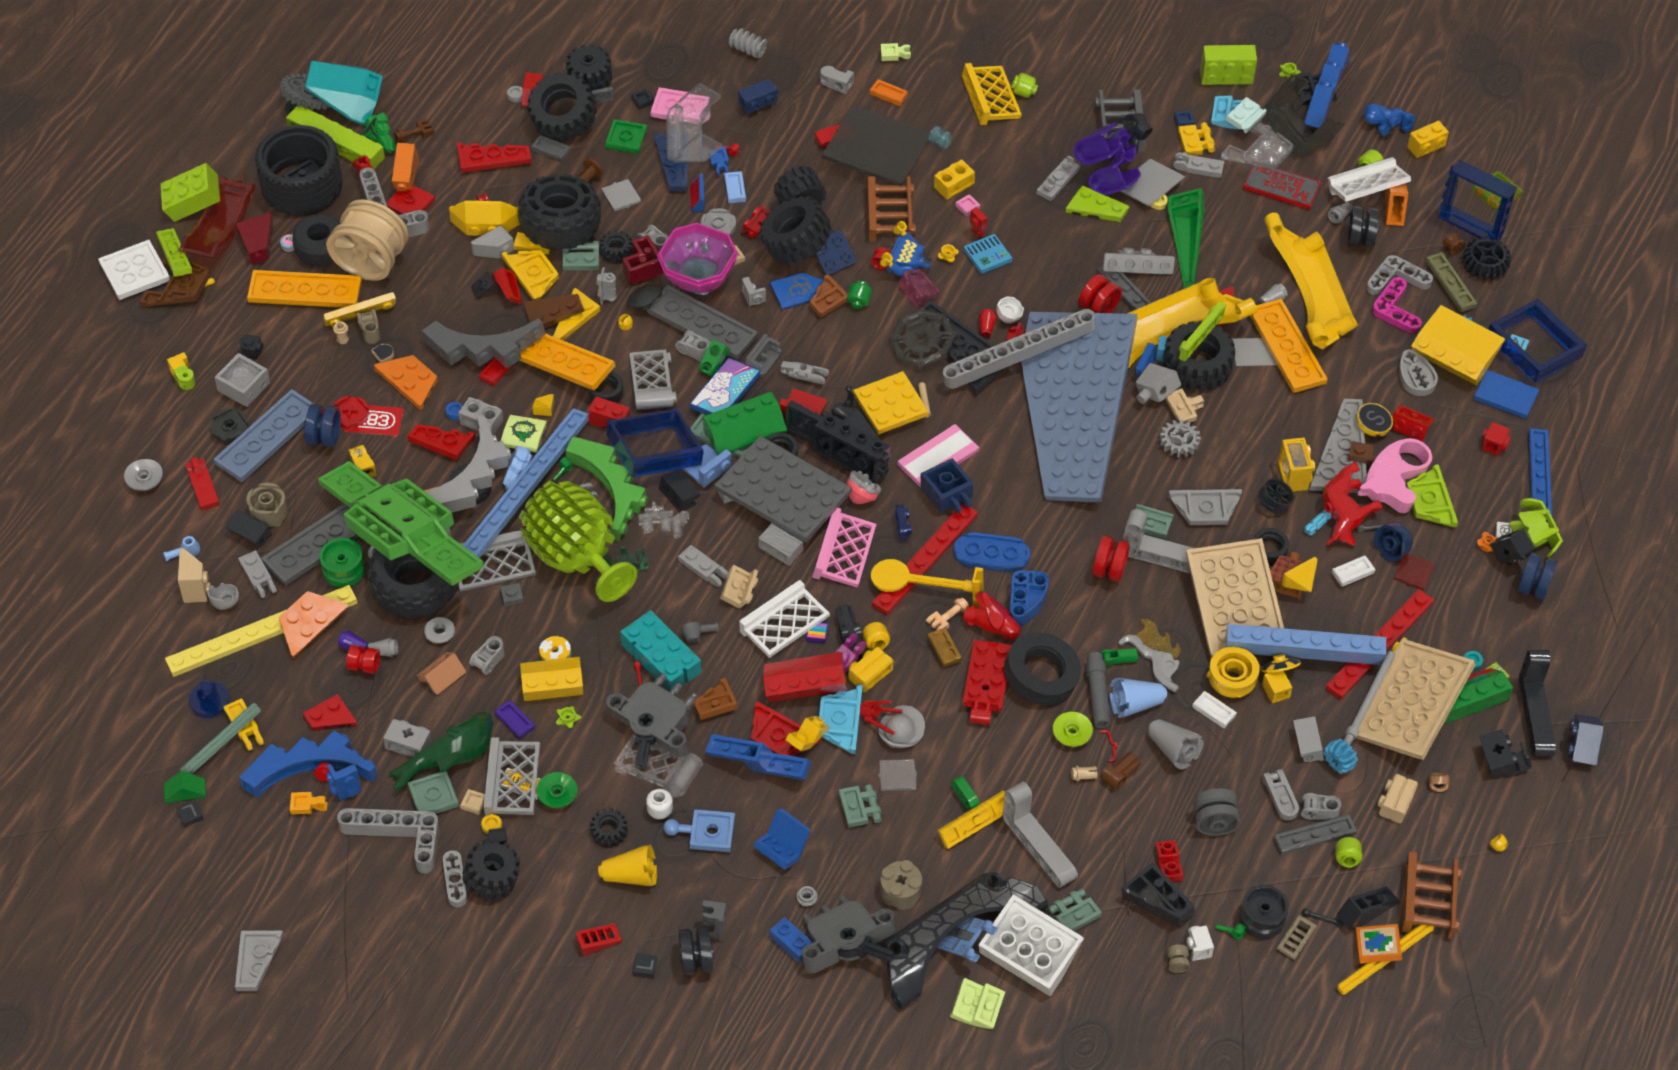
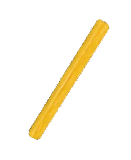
[1337,924,1434,995]

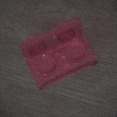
[898,269,940,307]

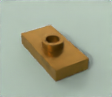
[927,628,962,668]

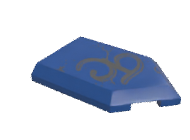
[769,272,824,310]

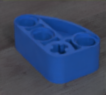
[1009,570,1049,627]

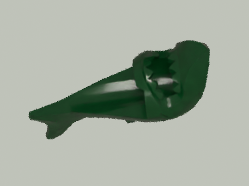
[389,712,493,791]

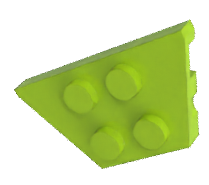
[1406,464,1458,527]

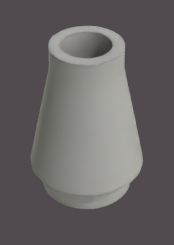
[1328,202,1353,224]
[1259,283,1288,304]
[368,638,398,657]

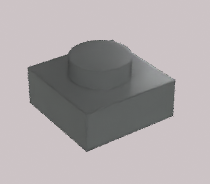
[500,583,524,606]

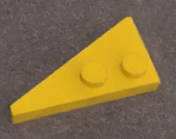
[553,288,601,340]

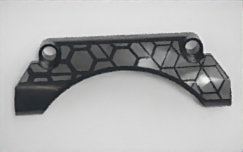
[881,872,1049,1009]

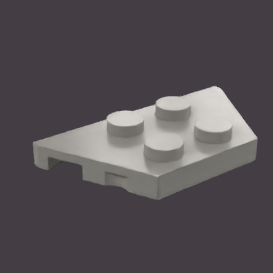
[1168,489,1242,525]

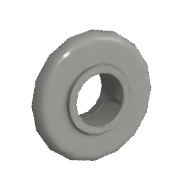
[424,617,455,643]

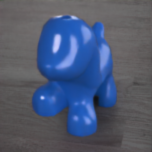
[1364,104,1416,136]

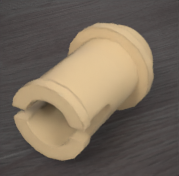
[333,321,349,344]
[1071,765,1097,782]

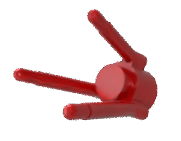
[860,700,903,735]

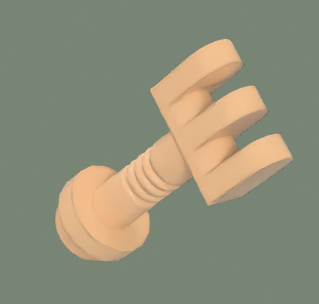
[926,598,969,631]

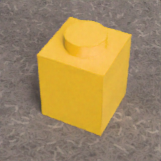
[1262,671,1293,704]

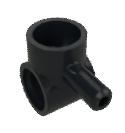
[1123,113,1153,146]

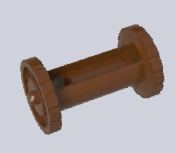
[576,158,604,183]

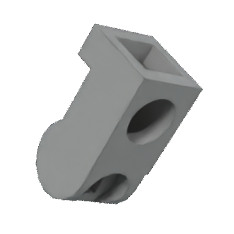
[820,66,854,94]

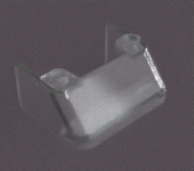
[667,83,722,163]

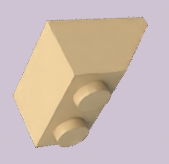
[178,548,211,603]

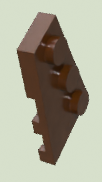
[524,294,585,328]

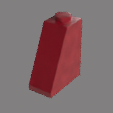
[236,213,273,265]

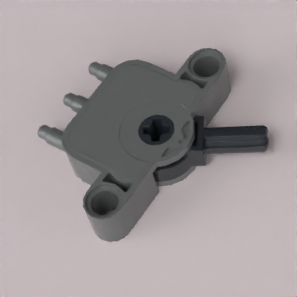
[606,674,698,769]
[802,896,896,973]

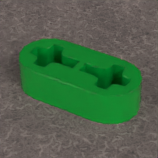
[951,776,980,811]

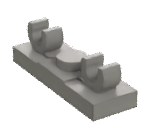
[1036,156,1080,201]

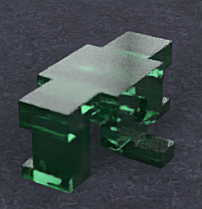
[603,546,649,573]

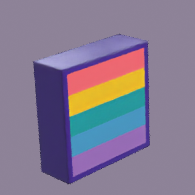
[806,621,828,643]

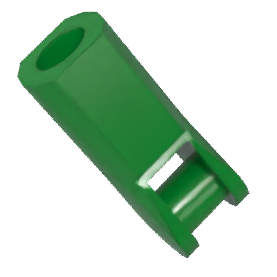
[1101,648,1138,666]

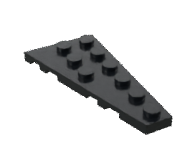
[918,300,1007,394]

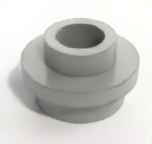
[797,886,817,907]

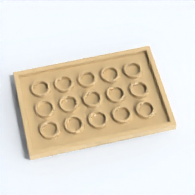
[1186,538,1284,659]
[1356,639,1476,760]

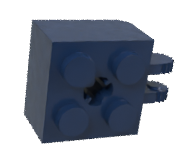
[920,458,973,513]

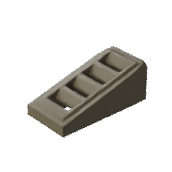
[1277,915,1317,961]

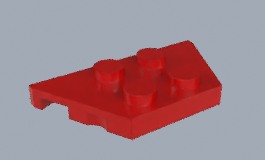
[751,701,822,756]

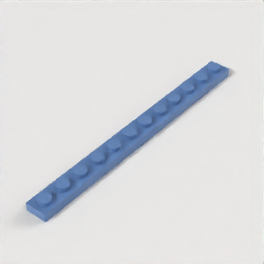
[463,409,589,558]

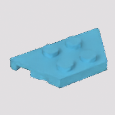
[819,685,862,754]

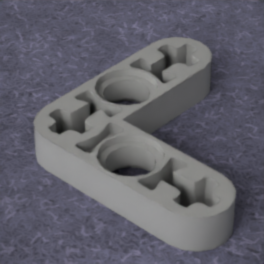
[1366,255,1433,296]

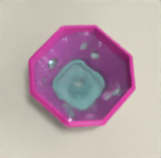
[657,223,738,295]

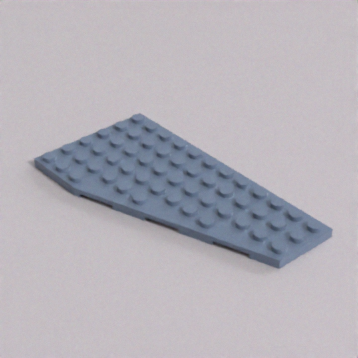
[1021,312,1138,502]

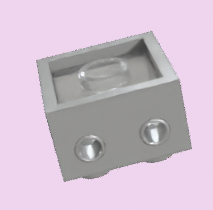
[215,353,270,407]

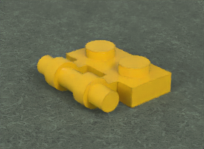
[1178,122,1215,156]

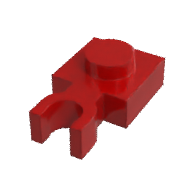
[970,207,988,239]

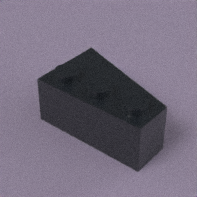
[1121,862,1195,927]

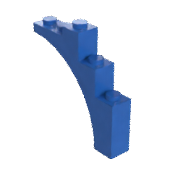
[1304,42,1352,129]
[239,730,377,798]

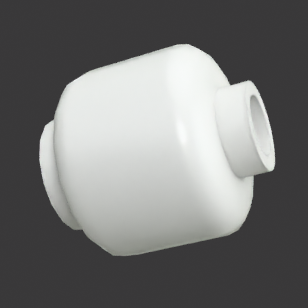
[646,789,673,819]

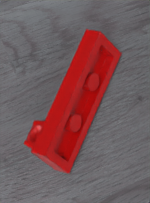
[185,457,220,511]

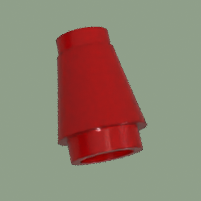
[979,309,997,338]

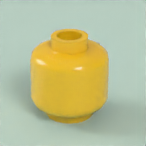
[862,622,890,650]

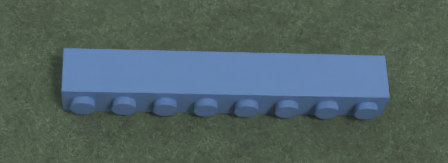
[1225,624,1386,665]

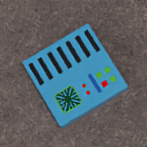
[963,234,1012,274]

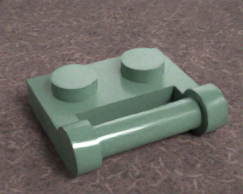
[562,241,599,271]

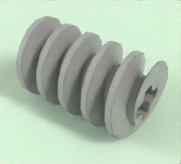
[729,28,768,58]

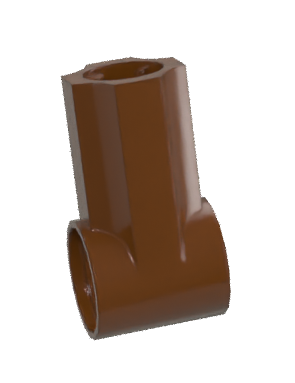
[1100,752,1141,790]

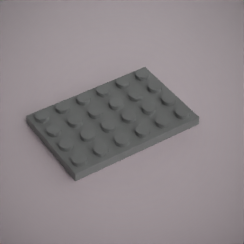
[714,436,852,543]

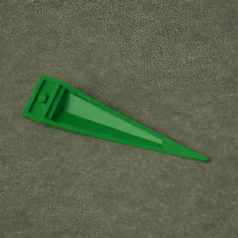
[1168,188,1205,289]

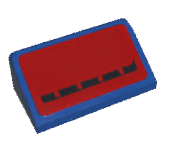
[690,174,705,212]

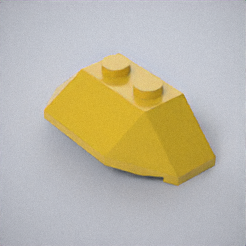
[449,201,520,236]

